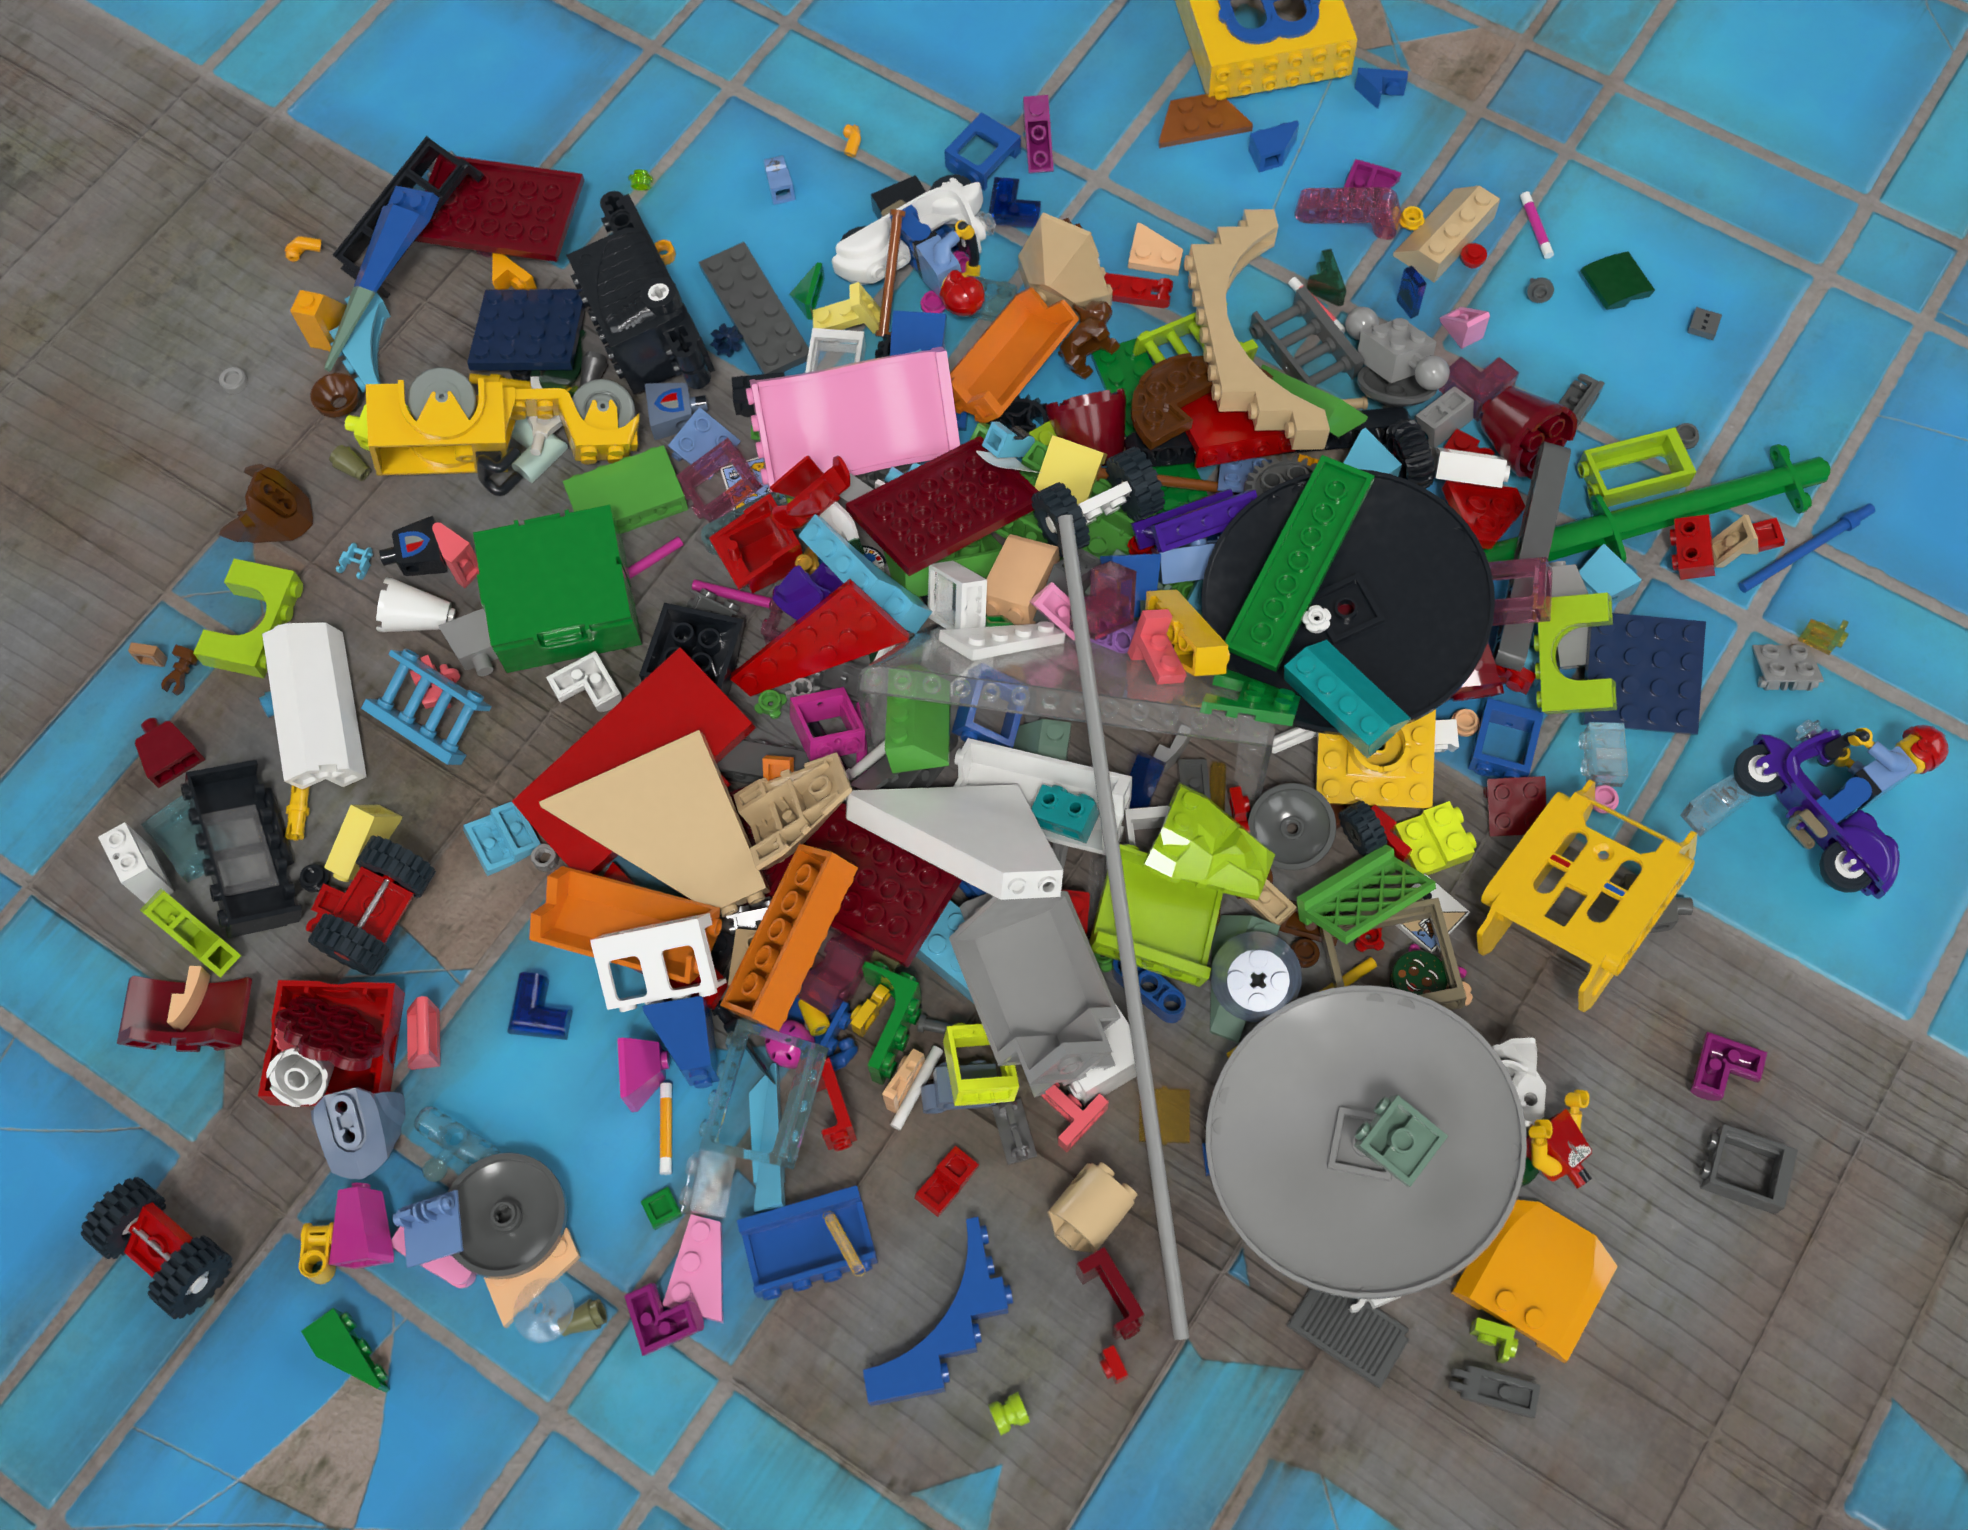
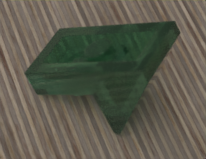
[1307,249,1346,307]

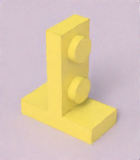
[813,282,881,334]

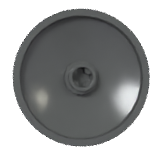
[448,1153,567,1279]

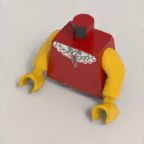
[1526,1090,1592,1189]

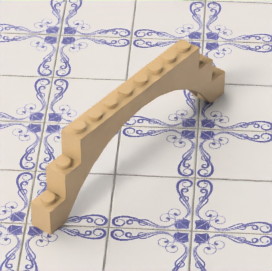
[1184,209,1330,450]

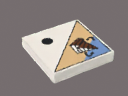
[1396,874,1470,953]

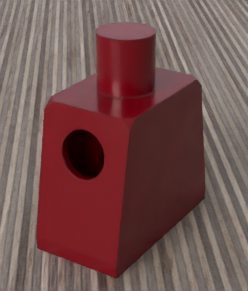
[135,718,206,789]

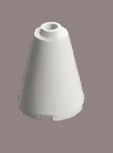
[376,577,456,632]
[266,1046,335,1107]

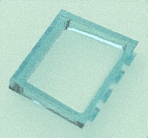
[699,1019,829,1170]

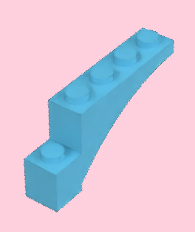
[329,292,391,393]
[799,514,932,634]

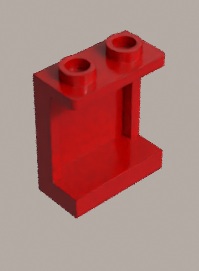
[800,1058,857,1151]

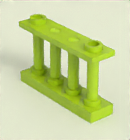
[1133,302,1258,364]

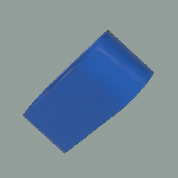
[1112,959,1186,1023]

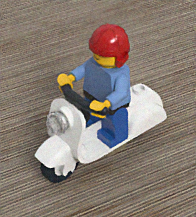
[832,174,996,317]

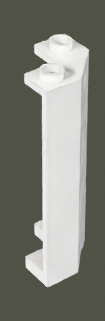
[262,622,367,789]
[953,738,1132,855]

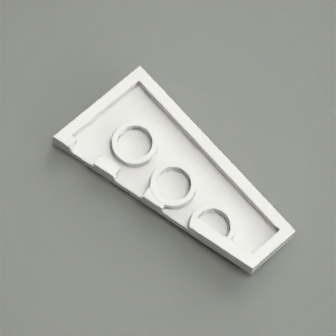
[939,621,1065,661]

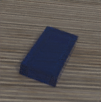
[1129,751,1166,809]

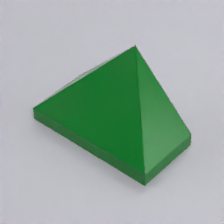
[789,262,825,320]

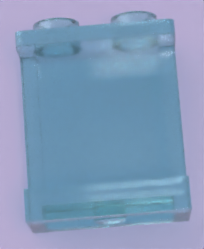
[141,795,235,883]

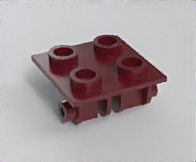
[1483,776,1547,837]

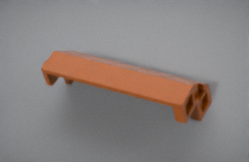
[950,287,1079,423]
[529,866,722,984]

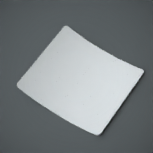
[976,451,1041,473]

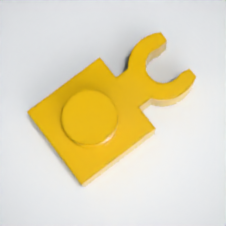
[850,984,891,1038]

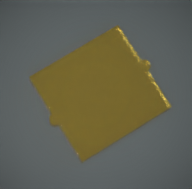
[1139,1086,1190,1146]

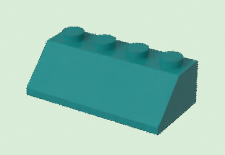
[1284,640,1411,759]

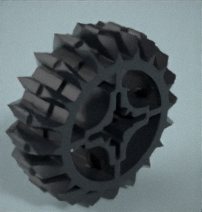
[987,394,1049,460]
[1385,419,1435,488]

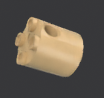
[1047,1162,1137,1253]

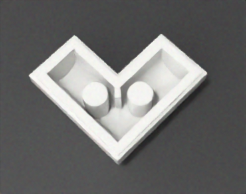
[546,651,622,712]

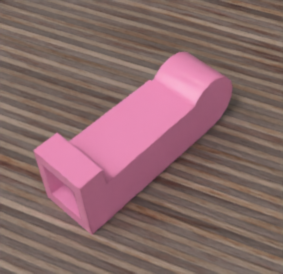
[391,1226,476,1289]

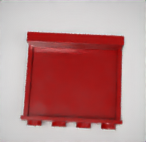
[1181,392,1296,468]

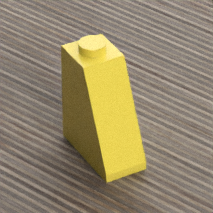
[324,805,403,882]

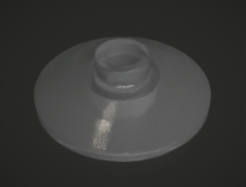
[513,1278,574,1343]

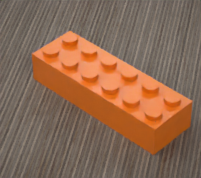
[720,844,858,1032]

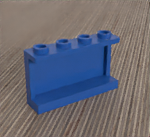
[737,1185,878,1301]

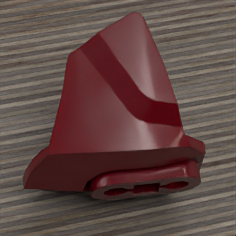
[1451,643,1507,702]

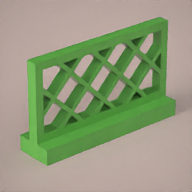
[1296,844,1436,944]

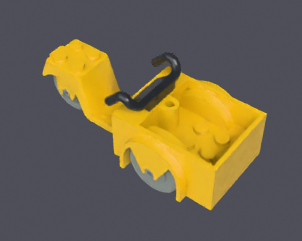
[365,367,640,496]

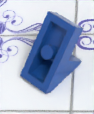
[1355,68,1408,109]

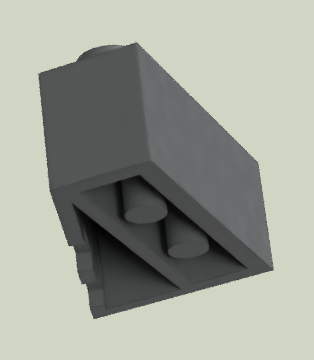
[850,756,945,790]

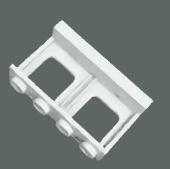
[590,913,727,1012]

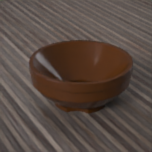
[310,373,360,418]

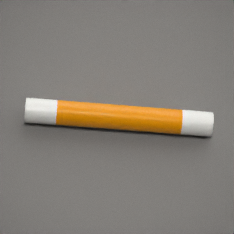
[660,1083,672,1175]

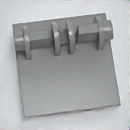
[1752,644,1824,691]

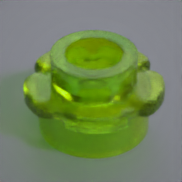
[628,169,653,191]

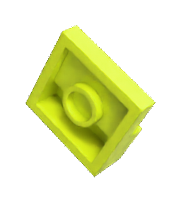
[1394,801,1476,876]

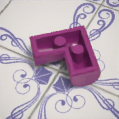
[1690,1032,1768,1101]
[624,1283,704,1356]

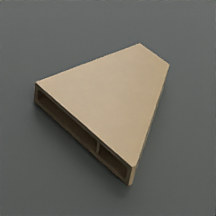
[539,730,771,917]

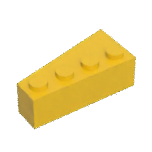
[1145,590,1230,676]

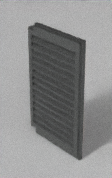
[1287,1288,1409,1389]

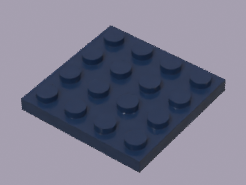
[467,289,585,371]
[1581,613,1706,735]

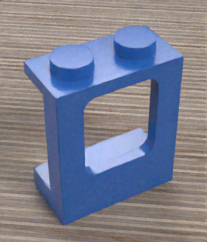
[944,112,1021,191]

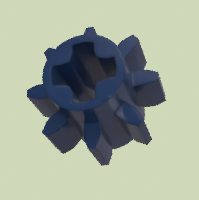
[710,323,743,358]

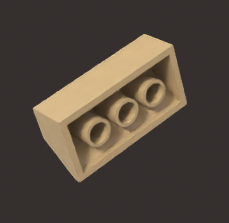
[1393,186,1500,283]

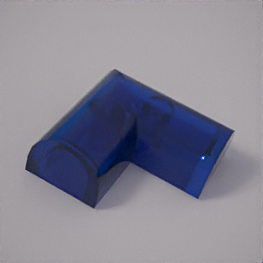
[988,177,1041,228]
[507,972,573,1040]

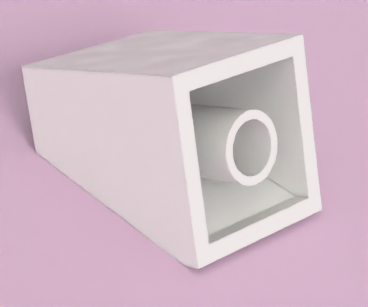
[1067,1004,1137,1107]

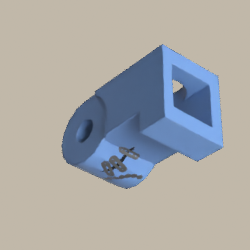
[764,155,795,205]

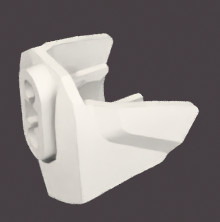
[1492,1038,1546,1132]

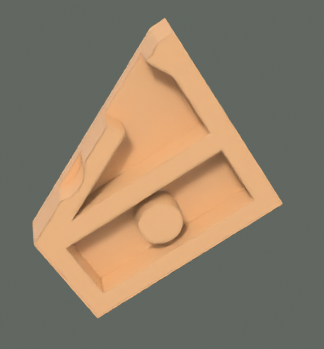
[1128,223,1183,276]

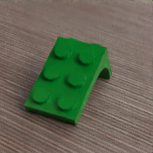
[862,961,922,1085]

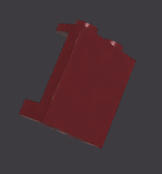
[1076,1247,1145,1340]

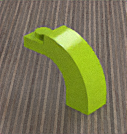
[140,888,241,978]

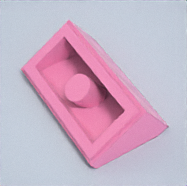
[1029,582,1093,640]

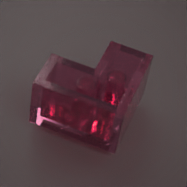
[1438,356,1519,422]
[1069,561,1137,640]
[798,934,875,1015]

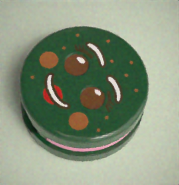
[1389,950,1448,995]

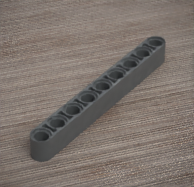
[1493,441,1571,672]

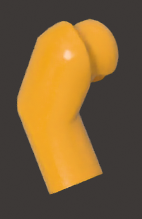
[843,124,861,157]
[285,236,322,262]

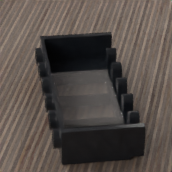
[181,760,302,938]

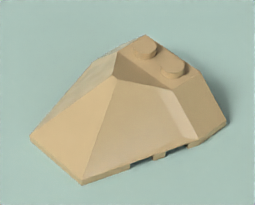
[1018,212,1112,318]
[733,752,853,870]

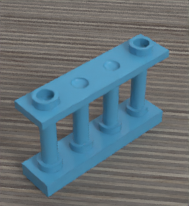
[361,648,492,765]

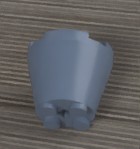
[1211,931,1302,1022]

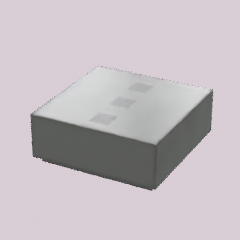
[1687,307,1722,340]

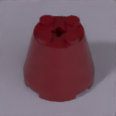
[1481,385,1577,480]
[1045,388,1126,466]

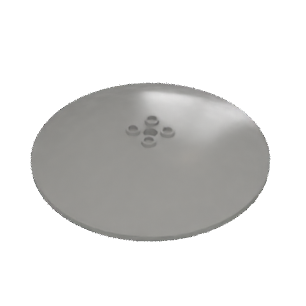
[1206,986,1527,1299]

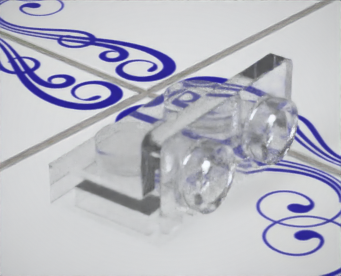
[679,1149,737,1219]

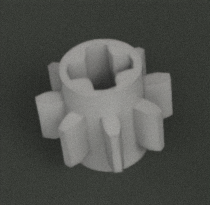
[785,677,821,705]

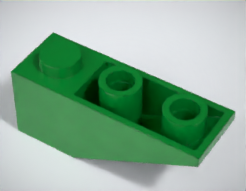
[301,1308,390,1393]

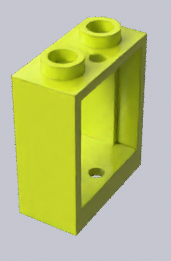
[943,1023,1019,1106]

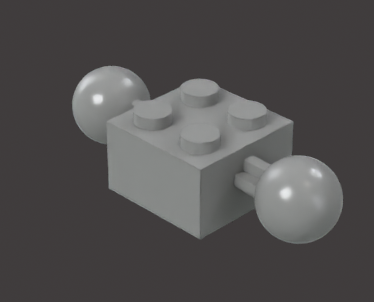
[1345,307,1450,390]

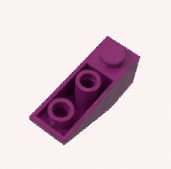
[1023,95,1054,173]

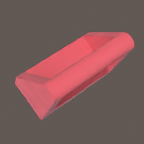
[432,522,479,588]
[407,996,441,1070]

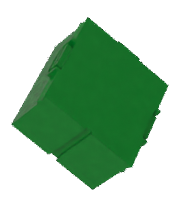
[473,504,642,673]

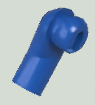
[826,1037,858,1071]

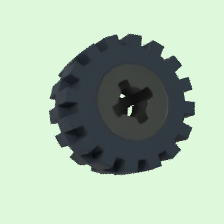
[1339,801,1388,856]

